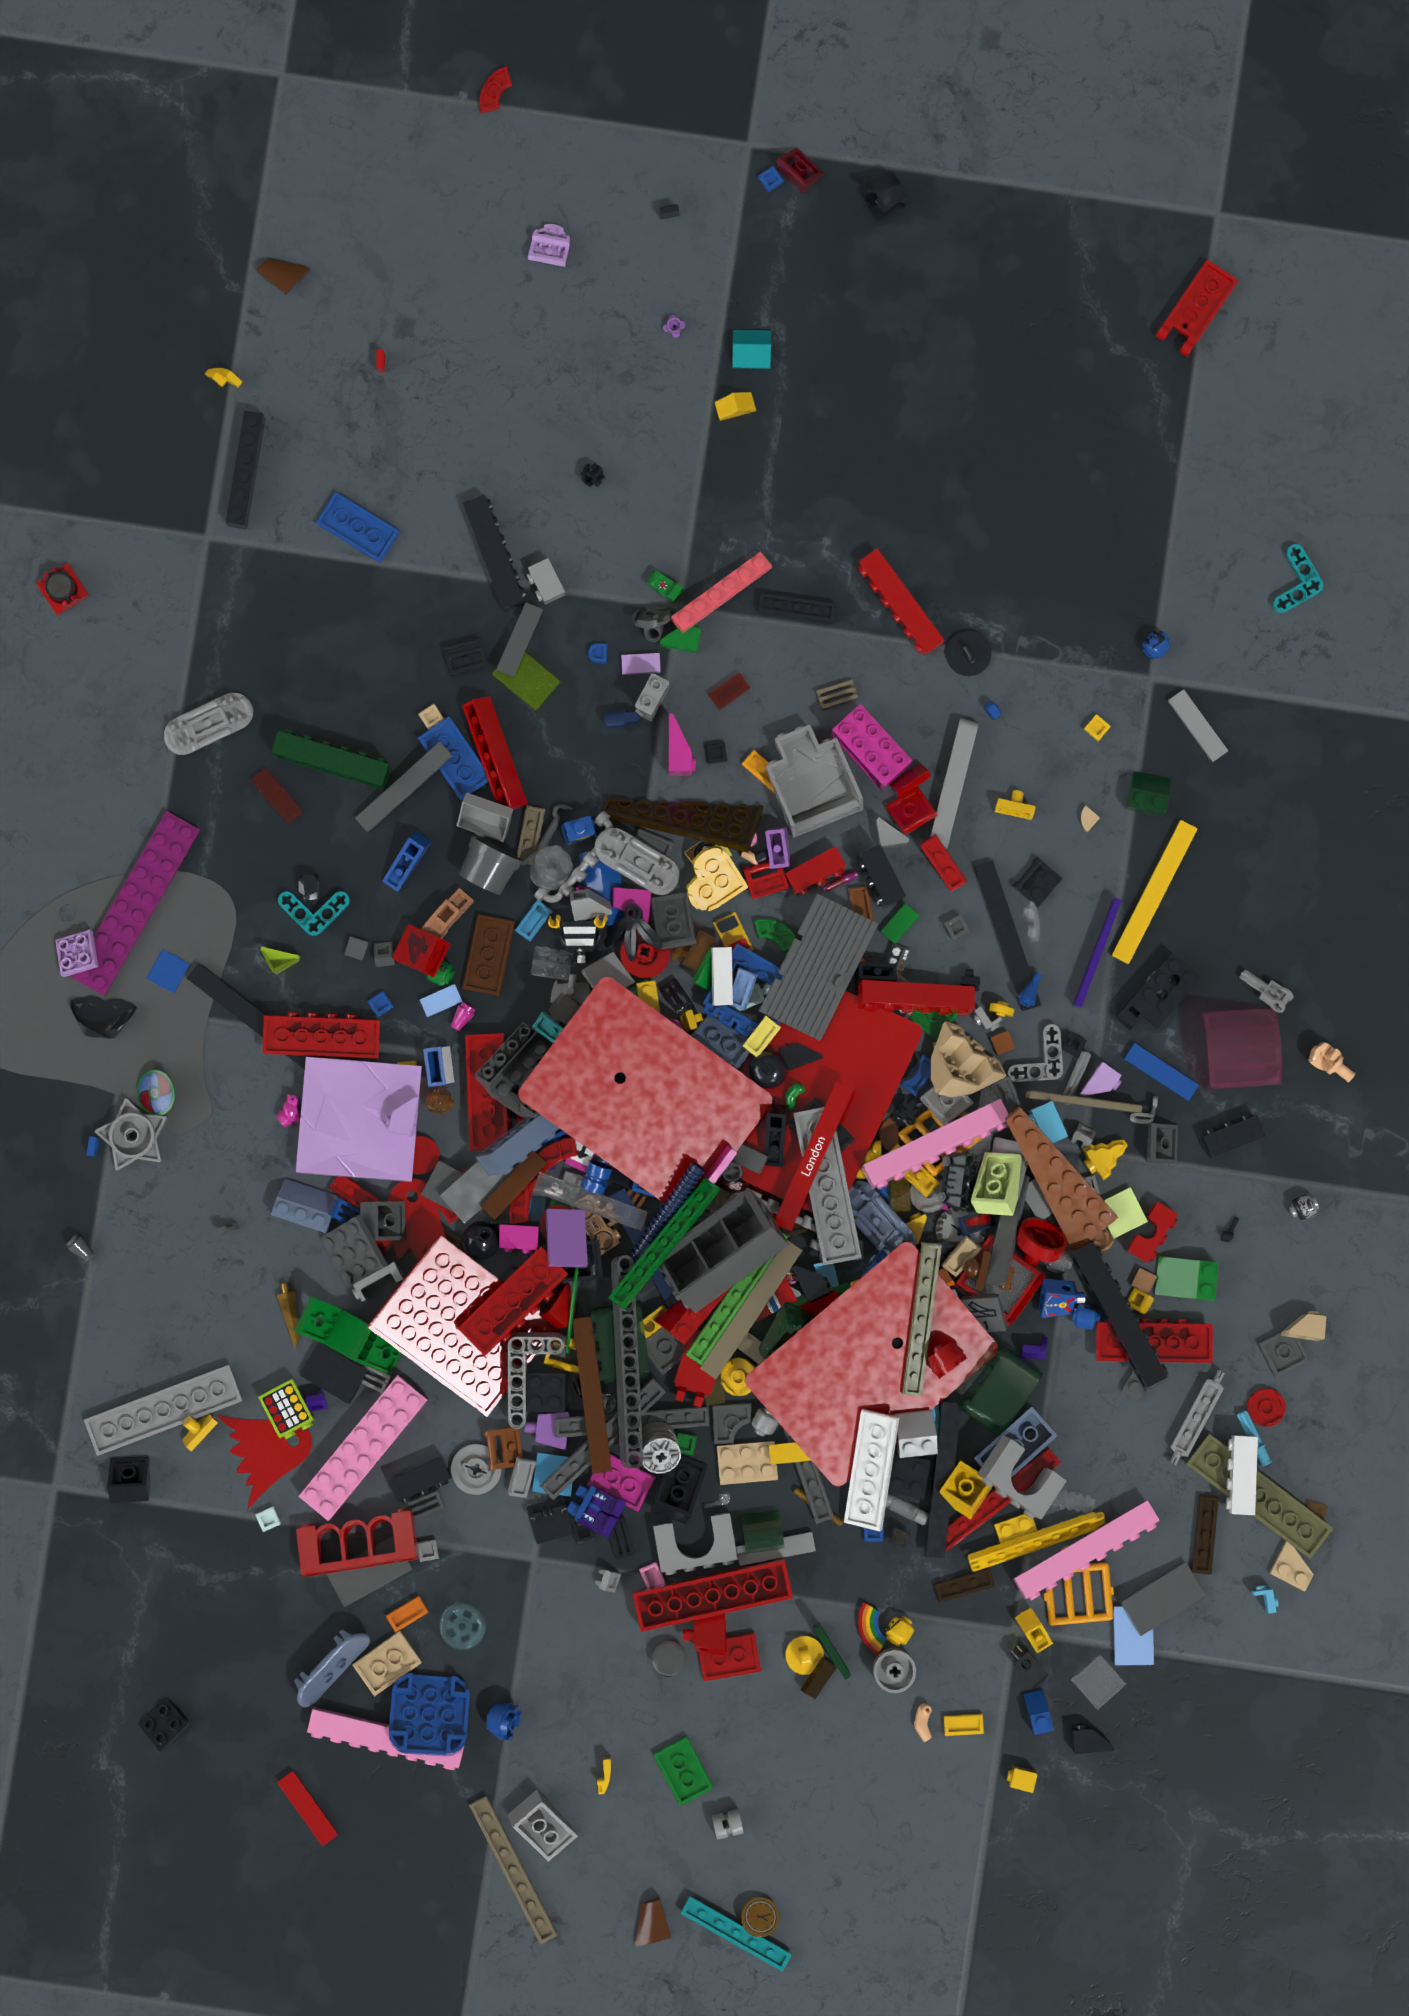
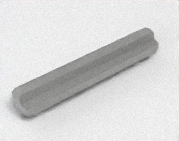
[1063,1051,1091,1105]

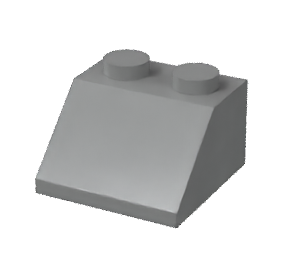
[893,1409,938,1458]

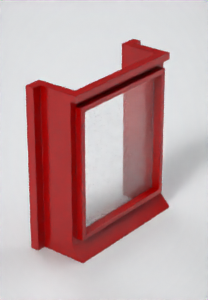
[952,1233,1046,1327]

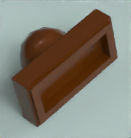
[964,1251,991,1290]

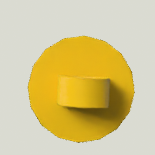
[785,1635,824,1675]

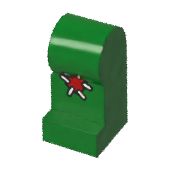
[645,570,683,604]

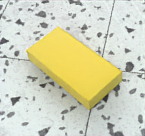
[742,1016,781,1057]

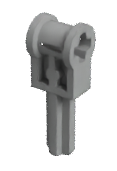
[1239,970,1294,1013]

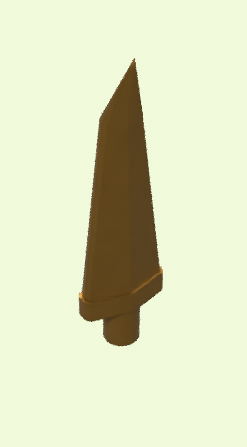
[276,1283,299,1349]

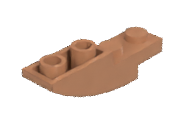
[421,888,474,939]

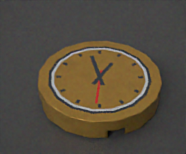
[740,1897,780,1937]

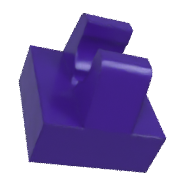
[305,1388,328,1412]

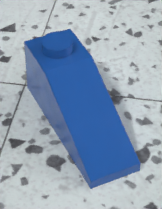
[382,831,432,892]

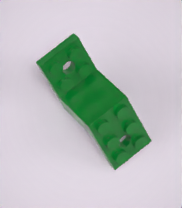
[294,1296,401,1376]

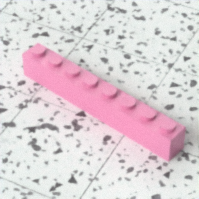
[862,1099,1009,1189]
[1013,1500,1160,1600]
[307,1707,464,1770]

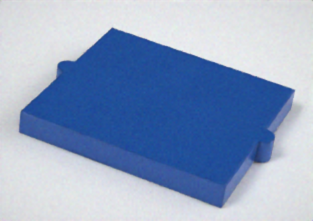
[146,949,190,993]

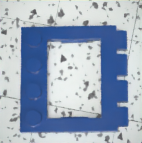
[702,944,783,1037]

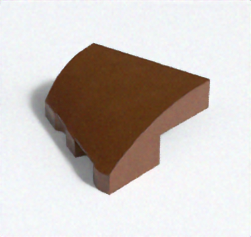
[635,1897,671,1947]

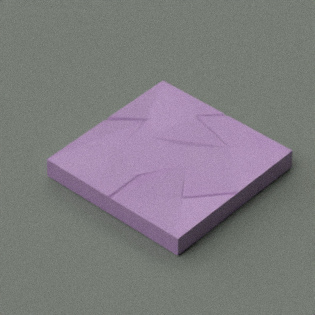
[296,1057,422,1182]

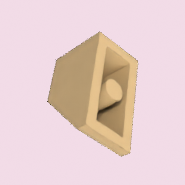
[1281,1311,1326,1341]

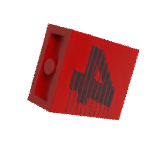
[392,924,451,978]

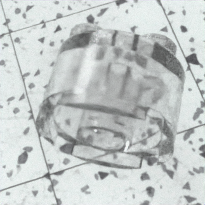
[530,845,573,890]

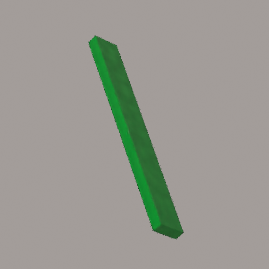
[608,1177,721,1310]

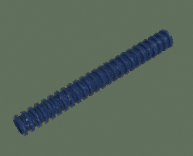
[611,1162,705,1283]

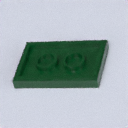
[813,1623,851,1680]

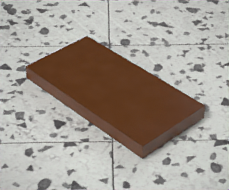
[462,914,515,997]

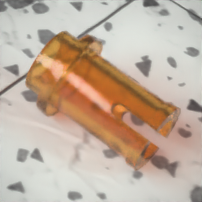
[998,1267,1016,1291]

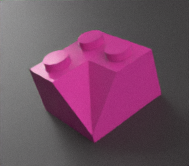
[499,1225,540,1254]

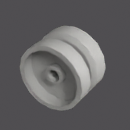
[872,1647,916,1693]

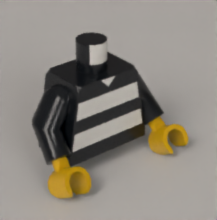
[548,915,608,963]

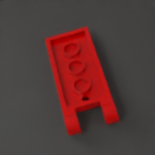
[1156,259,1239,357]

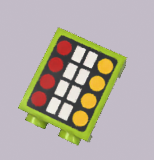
[258,1379,316,1439]

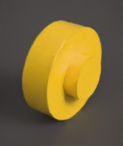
[989,1001,1015,1017]

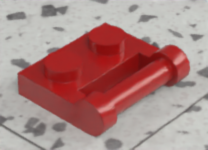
[742,861,789,900]

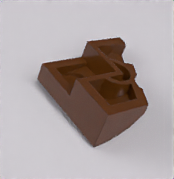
[256,258,310,295]

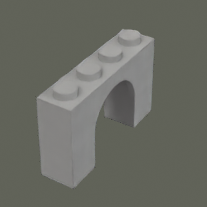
[978,1436,1066,1519]
[653,1512,738,1575]

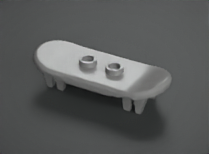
[164,693,253,755]
[595,828,679,895]

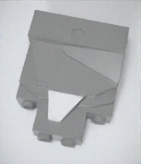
[766,725,863,838]

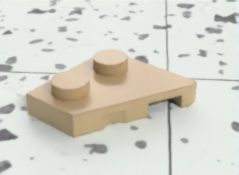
[1270,1541,1314,1592]

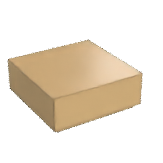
[418,704,444,730]

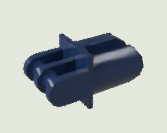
[604,708,640,730]

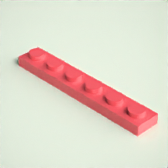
[671,552,772,633]

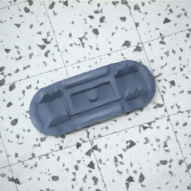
[849,1181,916,1255]
[294,1630,370,1707]

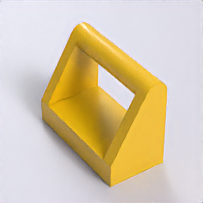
[543,1336,579,1374]

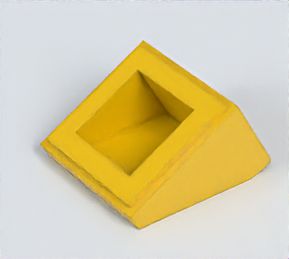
[1128,1287,1154,1315]

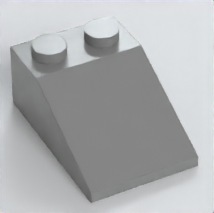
[508,1790,578,1862]

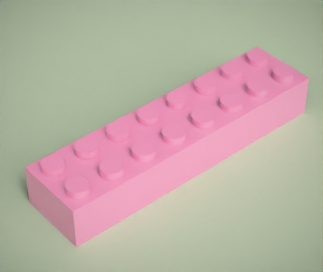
[298,1375,429,1521]

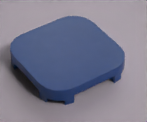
[389,1673,470,1757]

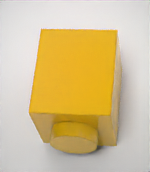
[1006,1766,1038,1793]

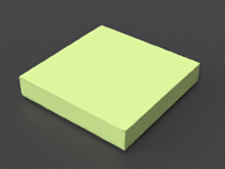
[1104,1187,1148,1238]

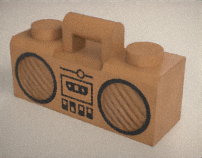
[570,1194,621,1255]

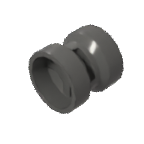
[723,1162,743,1182]

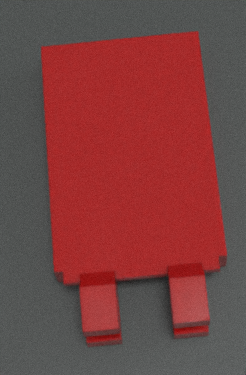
[673,1329,719,1407]

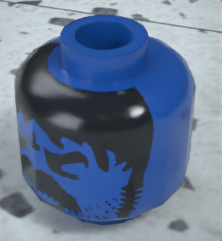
[1142,631,1171,660]
[1071,1303,1100,1330]

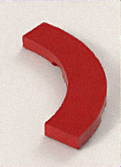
[509,1137,578,1225]

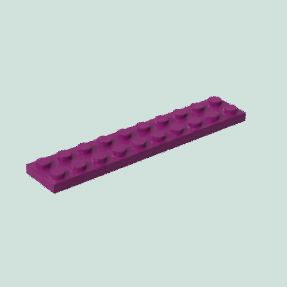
[71,811,201,996]

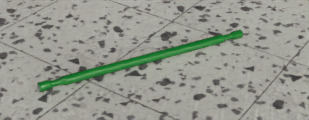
[565,1267,578,1353]

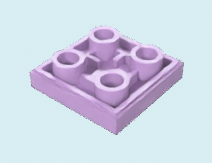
[55,930,99,977]

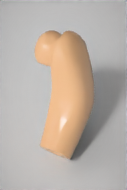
[914,1703,932,1742]

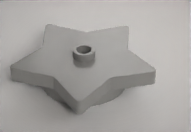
[95,1098,167,1171]

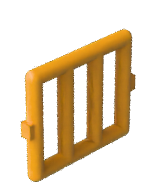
[898,1109,981,1176]
[1043,1562,1114,1626]

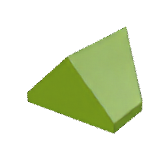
[261,946,301,975]

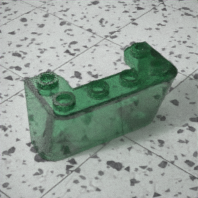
[591,1300,651,1384]
[961,1347,1044,1436]

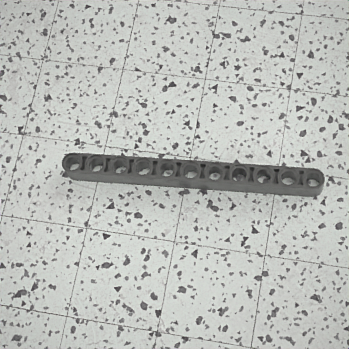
[611,1255,643,1469]

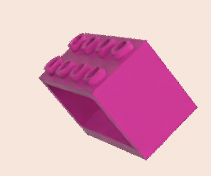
[830,704,913,792]

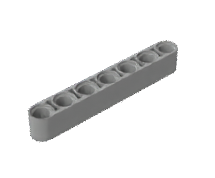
[930,718,979,849]

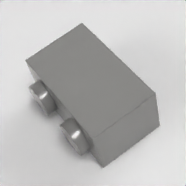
[526,558,565,605]

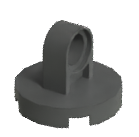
[633,606,671,642]

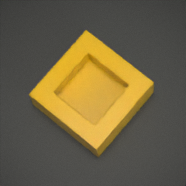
[1083,714,1111,742]

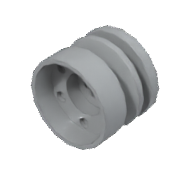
[642,1422,681,1474]

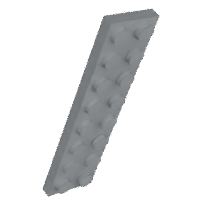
[793,1107,862,1265]
[84,1365,243,1456]

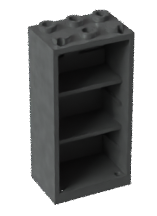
[659,1188,789,1313]

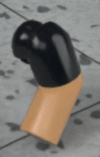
[741,849,769,865]

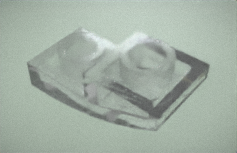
[1023,901,1040,943]

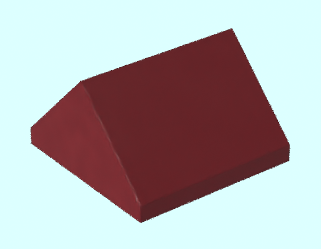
[776,147,823,194]

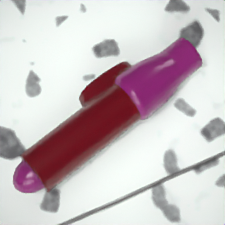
[823,871,858,892]

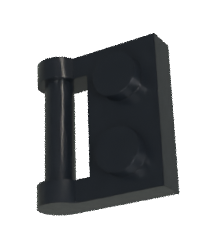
[1012,856,1063,908]

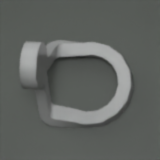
[1130,1096,1158,1124]

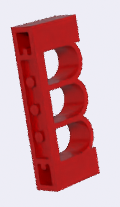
[296,1508,419,1577]

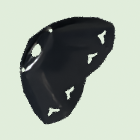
[70,997,137,1039]

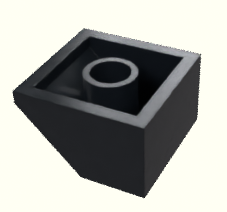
[107,1456,150,1503]

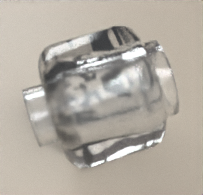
[1043,1250,1073,1274]

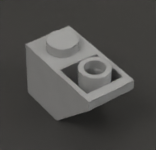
[569,889,612,921]

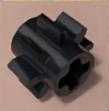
[580,463,605,487]

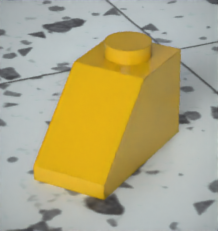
[1015,1608,1053,1654]

